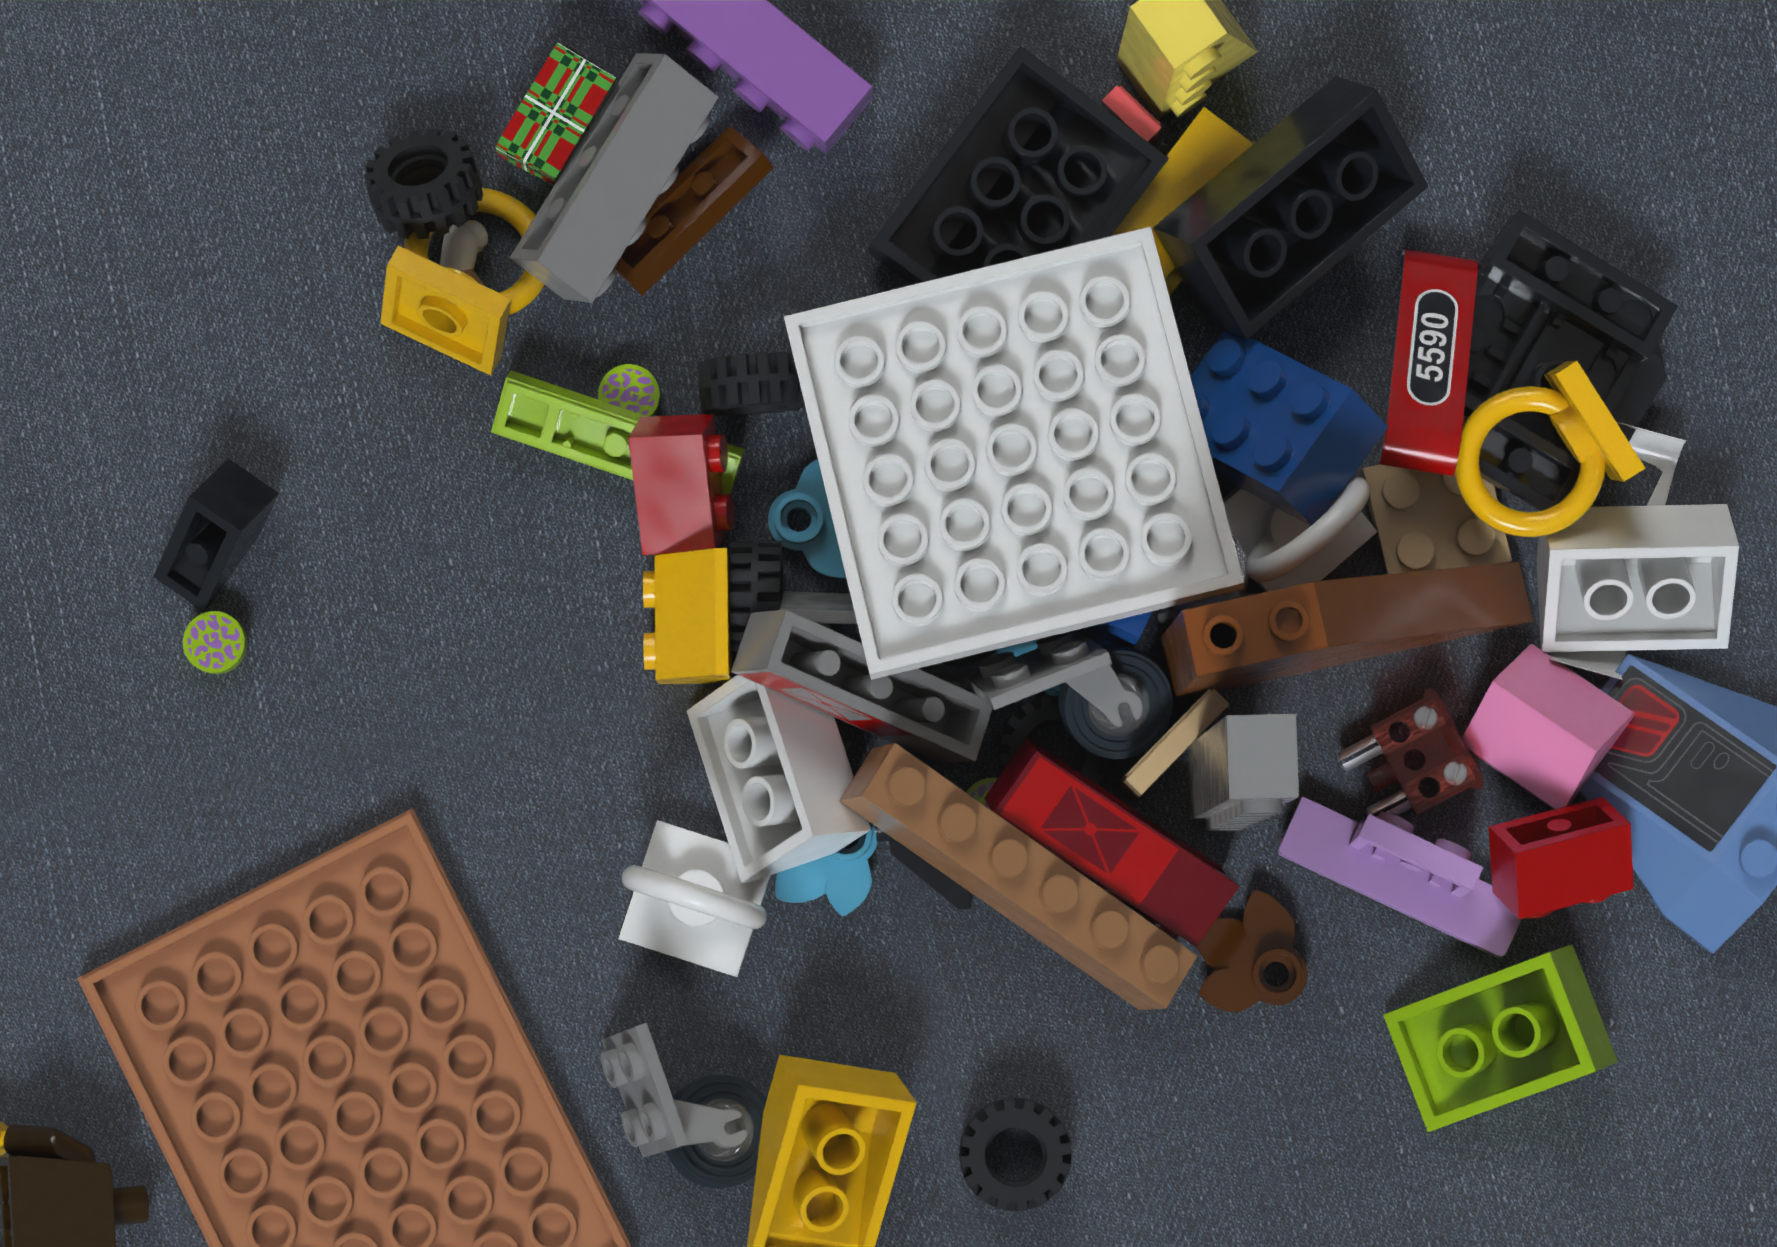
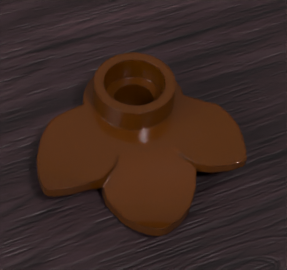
[1197,890,1308,1012]

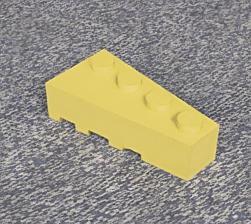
[1116,0,1258,120]

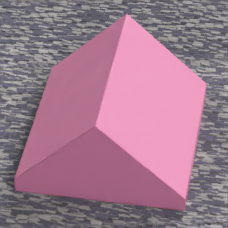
[1459,643,1635,809]

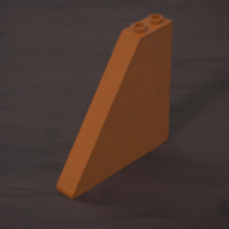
[1157,562,1533,702]

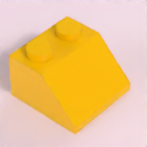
[643,548,733,684]

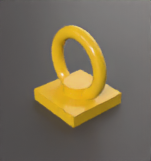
[380,188,544,376]
[1455,361,1645,537]

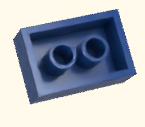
[1190,330,1388,526]

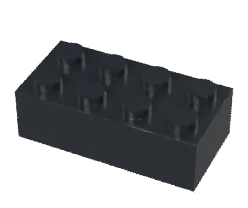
[1153,76,1429,339]

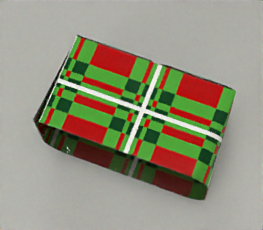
[495,39,618,186]

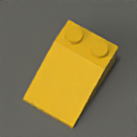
[747,1054,917,1247]

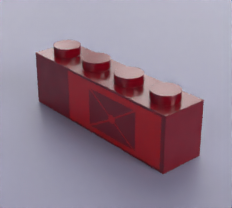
[984,737,1240,948]

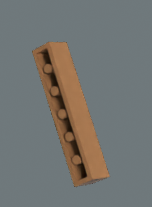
[839,743,1197,1010]

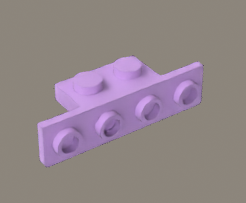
[1277,796,1521,958]

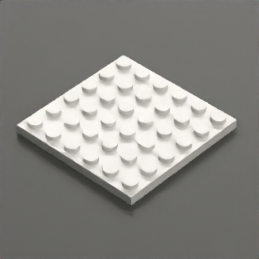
[784,227,1244,680]

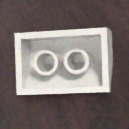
[1537,504,1739,652]
[687,675,871,883]

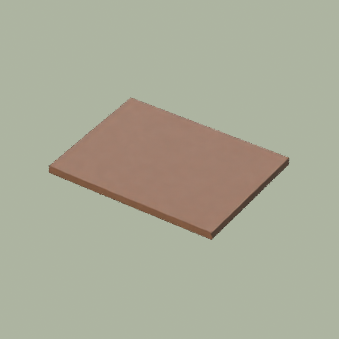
[77,808,633,1247]

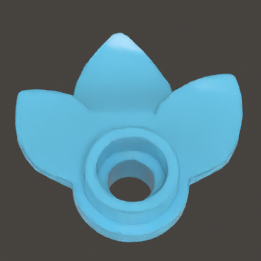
[768,459,846,579]
[775,821,878,916]

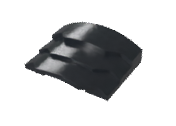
[1463,210,1678,511]

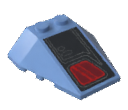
[1579,654,1777,954]

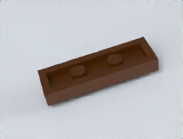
[614,126,774,296]

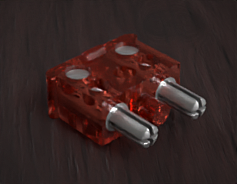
[1337,689,1484,818]

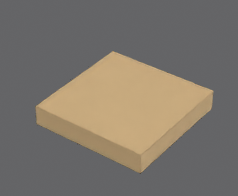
[1119,689,1229,801]

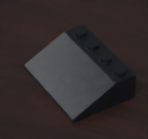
[867,45,1169,285]

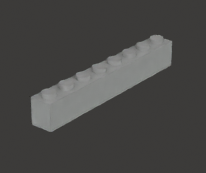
[1188,714,1299,832]

